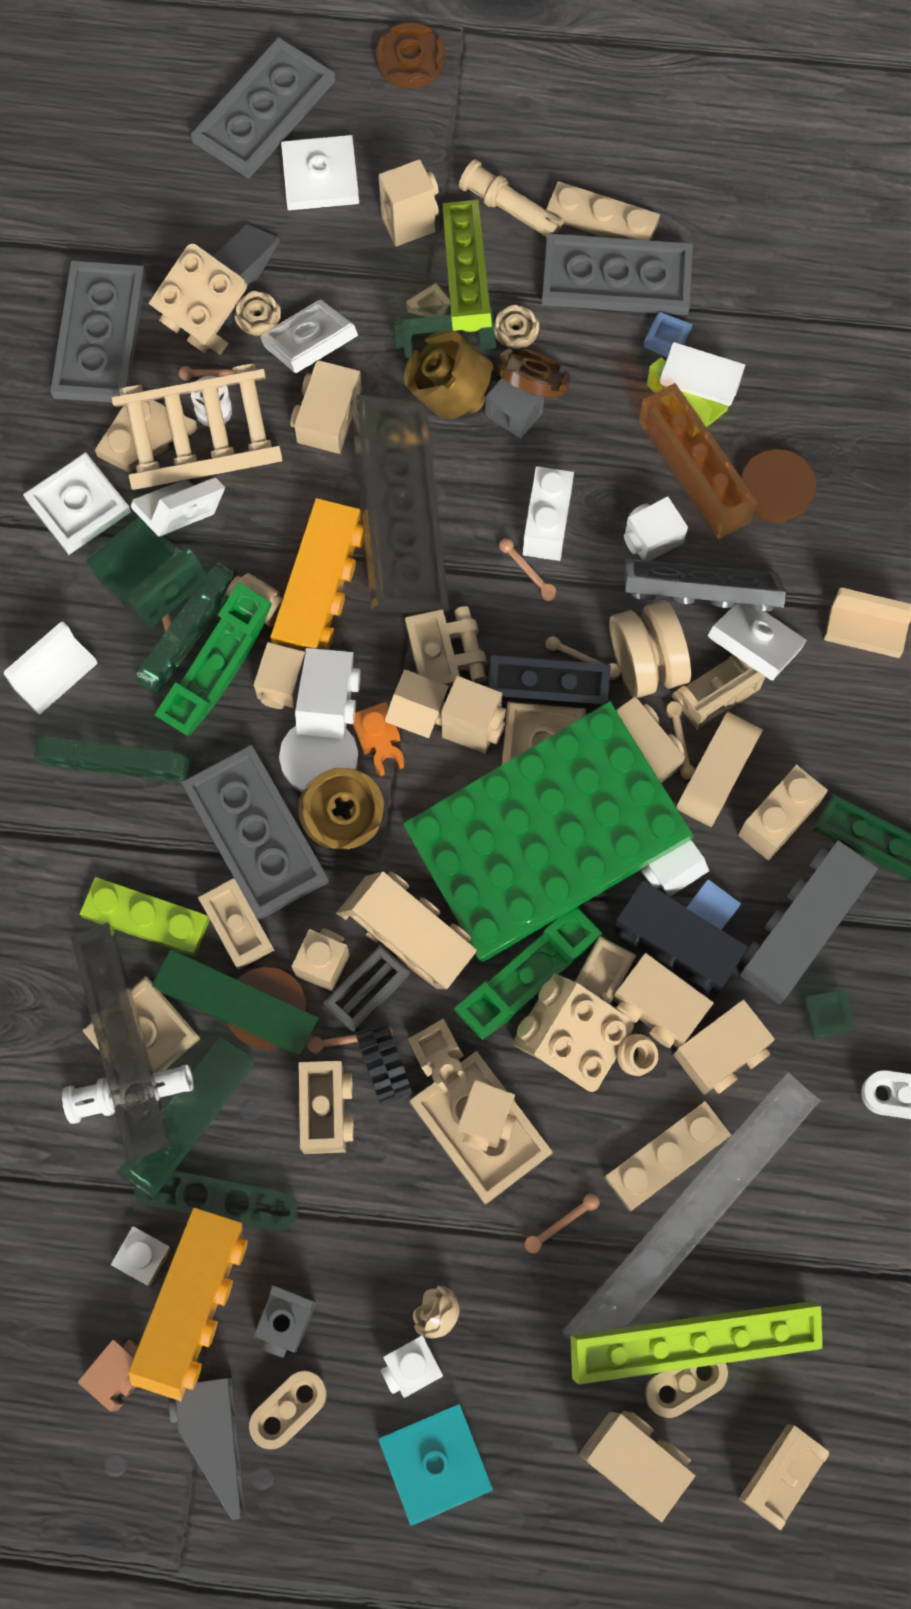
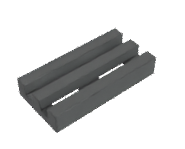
[323,945,410,1034]

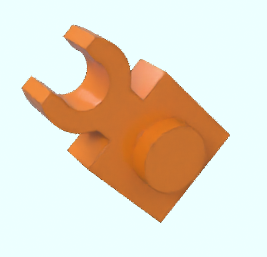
[352,702,404,776]

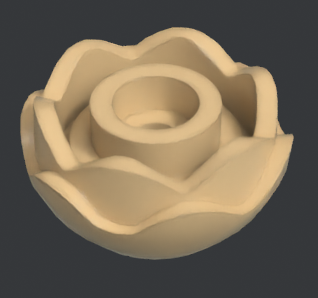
[234,291,281,336]
[493,305,539,350]
[413,1285,460,1338]

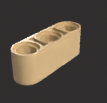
[676,712,763,827]

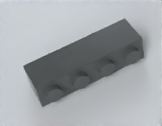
[740,840,879,1005]

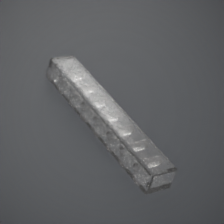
[560,1072,820,1343]

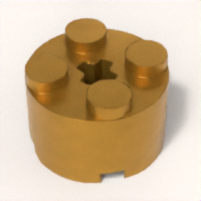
[404,329,493,419]
[298,768,384,849]

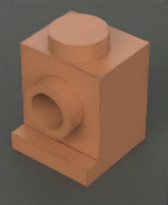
[78,1339,139,1412]

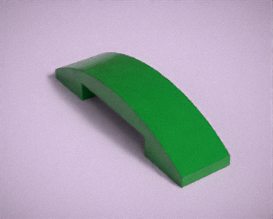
[155,582,272,737]
[454,907,602,1041]

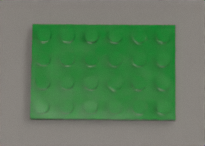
[403,702,694,962]

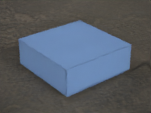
[643,311,693,357]
[686,880,741,930]

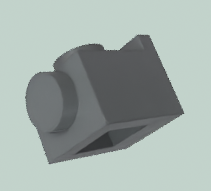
[484,378,544,439]
[254,1286,316,1358]

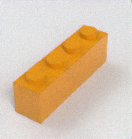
[271,498,366,653]
[128,1208,248,1401]

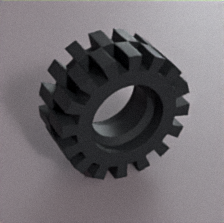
[355,1022,412,1105]

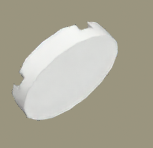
[279,726,359,792]

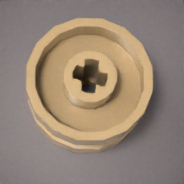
[609,600,691,698]

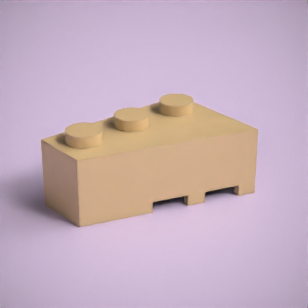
[336,871,477,989]

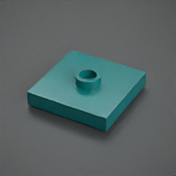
[378,1404,493,1526]

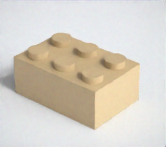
[578,1410,696,1522]

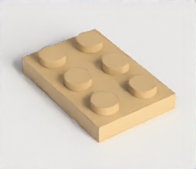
[409,1051,553,1205]

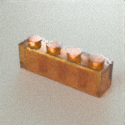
[639,383,758,540]

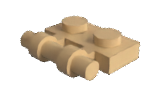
[405,606,487,688]

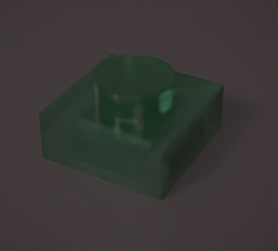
[803,989,856,1040]

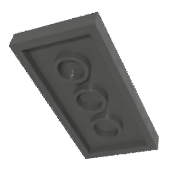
[191,37,335,179]
[542,233,693,315]
[50,261,146,403]
[624,558,786,611]
[181,745,329,921]

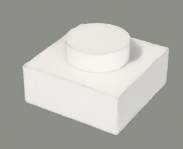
[111,1227,172,1286]

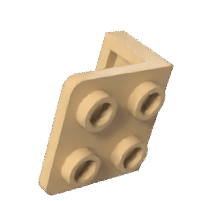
[148,244,247,355]
[512,973,634,1092]

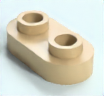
[645,1363,728,1418]
[249,1371,327,1449]

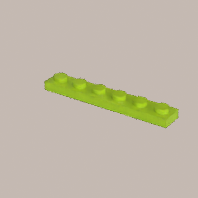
[442,200,492,332]
[571,1301,822,1384]

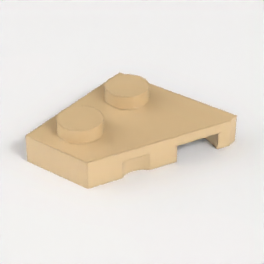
[95,400,197,473]

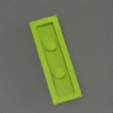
[80,877,210,957]

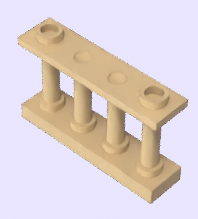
[112,364,282,490]

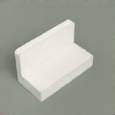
[660,342,745,406]
[131,477,225,537]
[4,621,98,715]

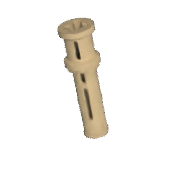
[459,159,563,238]

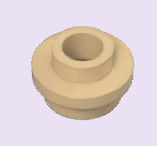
[617,1034,658,1076]

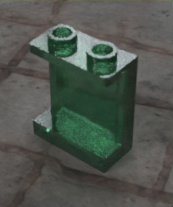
[393,304,496,358]
[86,517,209,628]

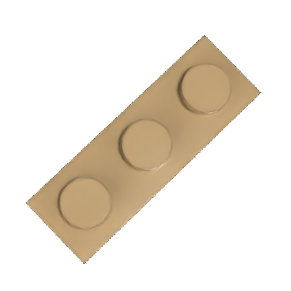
[546,181,660,241]
[604,1101,731,1212]

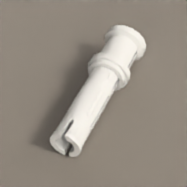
[62,1065,194,1124]

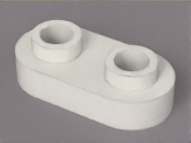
[861,1071,911,1119]

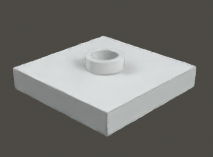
[281,135,359,210]
[260,300,358,373]
[23,452,131,555]
[708,603,807,681]

